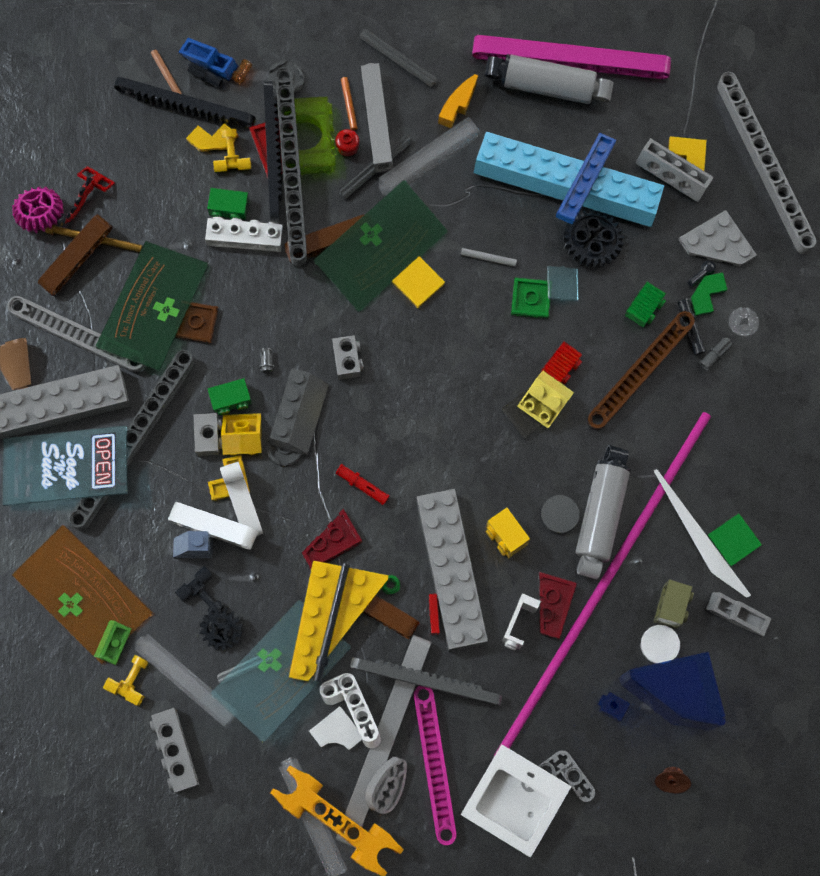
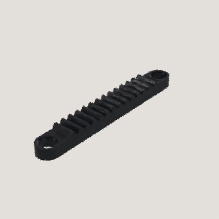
[113,77,256,129]
[263,81,282,222]

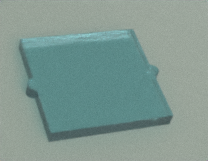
[547,266,578,302]

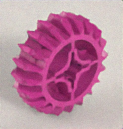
[12,186,63,233]

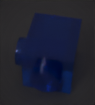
[597,692,630,722]

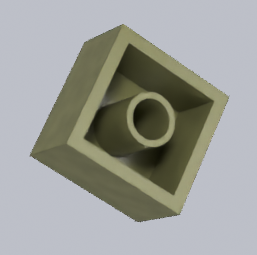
[654,580,694,629]

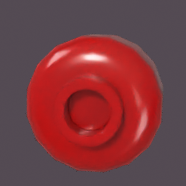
[335,129,359,156]

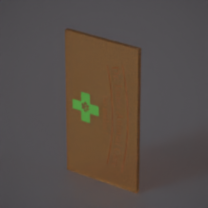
[12,525,152,664]

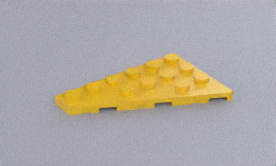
[289,561,389,682]

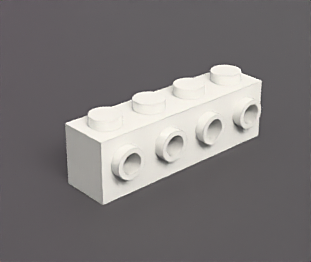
[205,217,283,252]

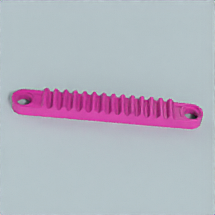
[414,686,456,845]

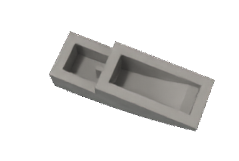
[705,592,771,636]

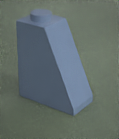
[173,531,213,558]

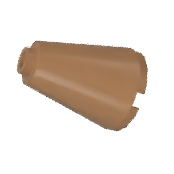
[0,338,31,390]

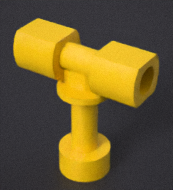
[213,129,252,172]
[103,655,148,707]

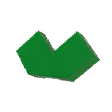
[690,273,727,316]

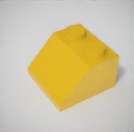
[221,413,262,455]

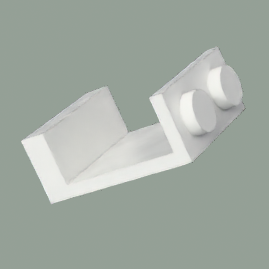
[502,593,541,650]

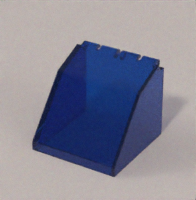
[619,652,726,730]

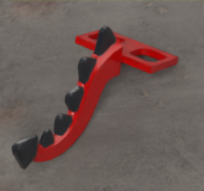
[58,166,115,227]

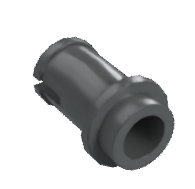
[259,348,274,373]

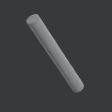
[461,248,517,267]

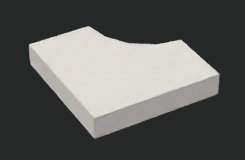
[309,706,362,750]

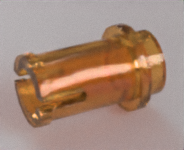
[232,59,252,84]

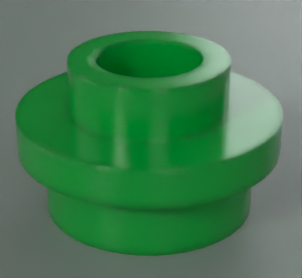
[381,575,400,595]

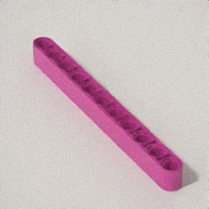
[472,35,671,79]

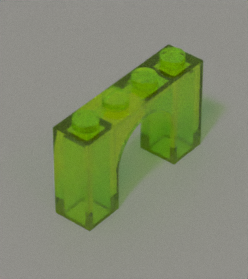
[284,96,336,175]

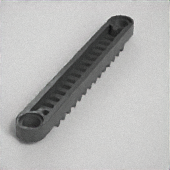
[350,658,503,706]

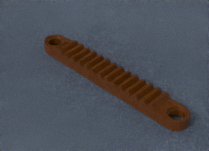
[588,311,695,430]

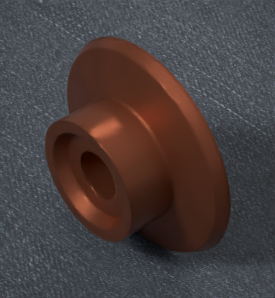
[655,767,691,794]

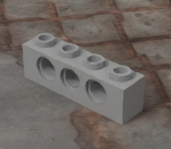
[635,138,714,202]
[150,708,200,793]

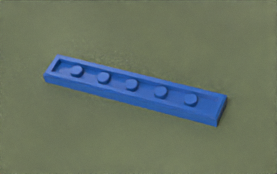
[556,133,616,225]

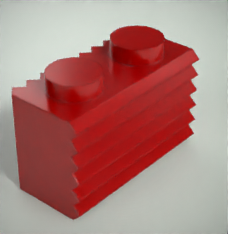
[541,341,582,385]

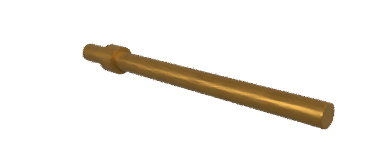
[45,224,143,252]

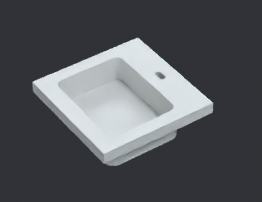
[461,744,572,857]

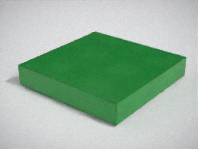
[511,278,552,319]
[707,514,762,567]

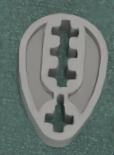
[365,757,407,814]

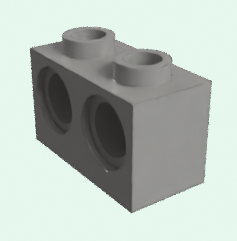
[332,335,364,380]

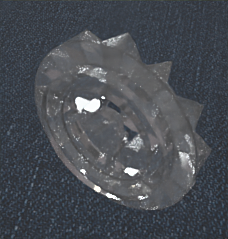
[729,307,759,336]

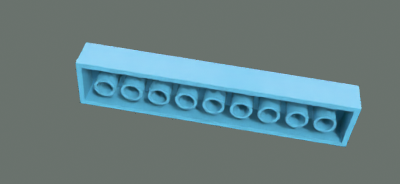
[474,132,664,227]

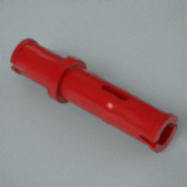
[335,464,390,506]

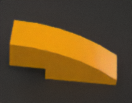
[438,74,478,128]

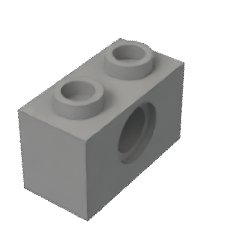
[194,413,222,456]

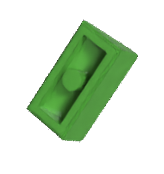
[94,620,132,665]

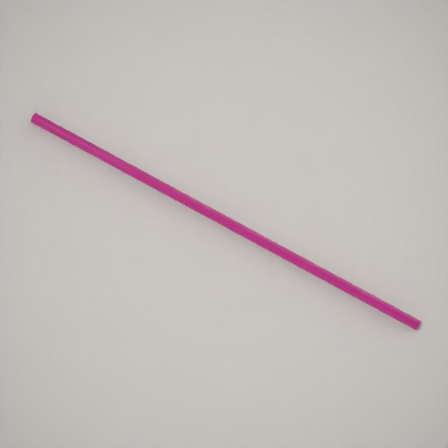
[494,412,711,756]

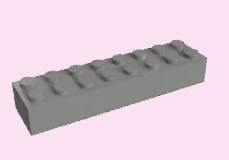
[0,365,130,439]
[416,489,488,652]

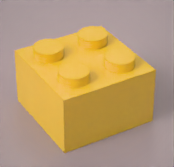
[486,508,530,559]

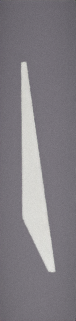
[654,469,751,597]

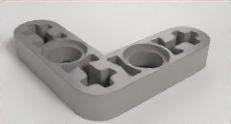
[521,751,595,802]

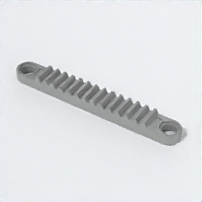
[7,296,145,372]

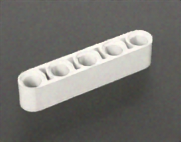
[168,502,258,550]

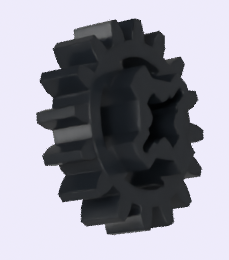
[199,607,243,651]

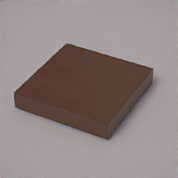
[173,300,219,344]

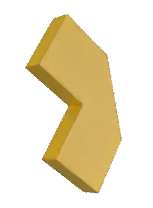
[186,123,239,152]

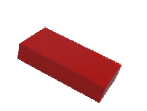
[428,594,440,636]

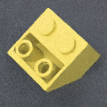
[517,371,574,428]

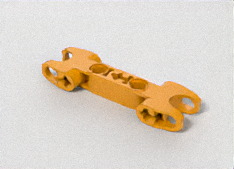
[270,766,404,876]

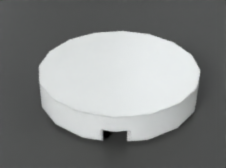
[640,625,680,664]

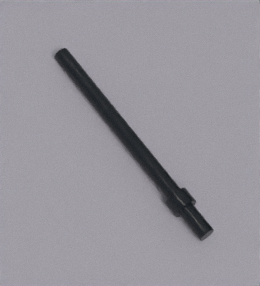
[313,564,350,682]

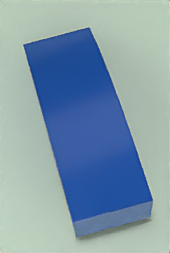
[179,38,238,81]

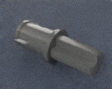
[699,338,732,371]

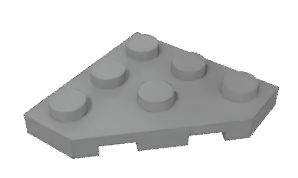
[678,210,757,267]

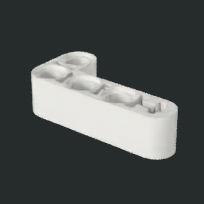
[220,462,263,536]
[320,673,381,748]

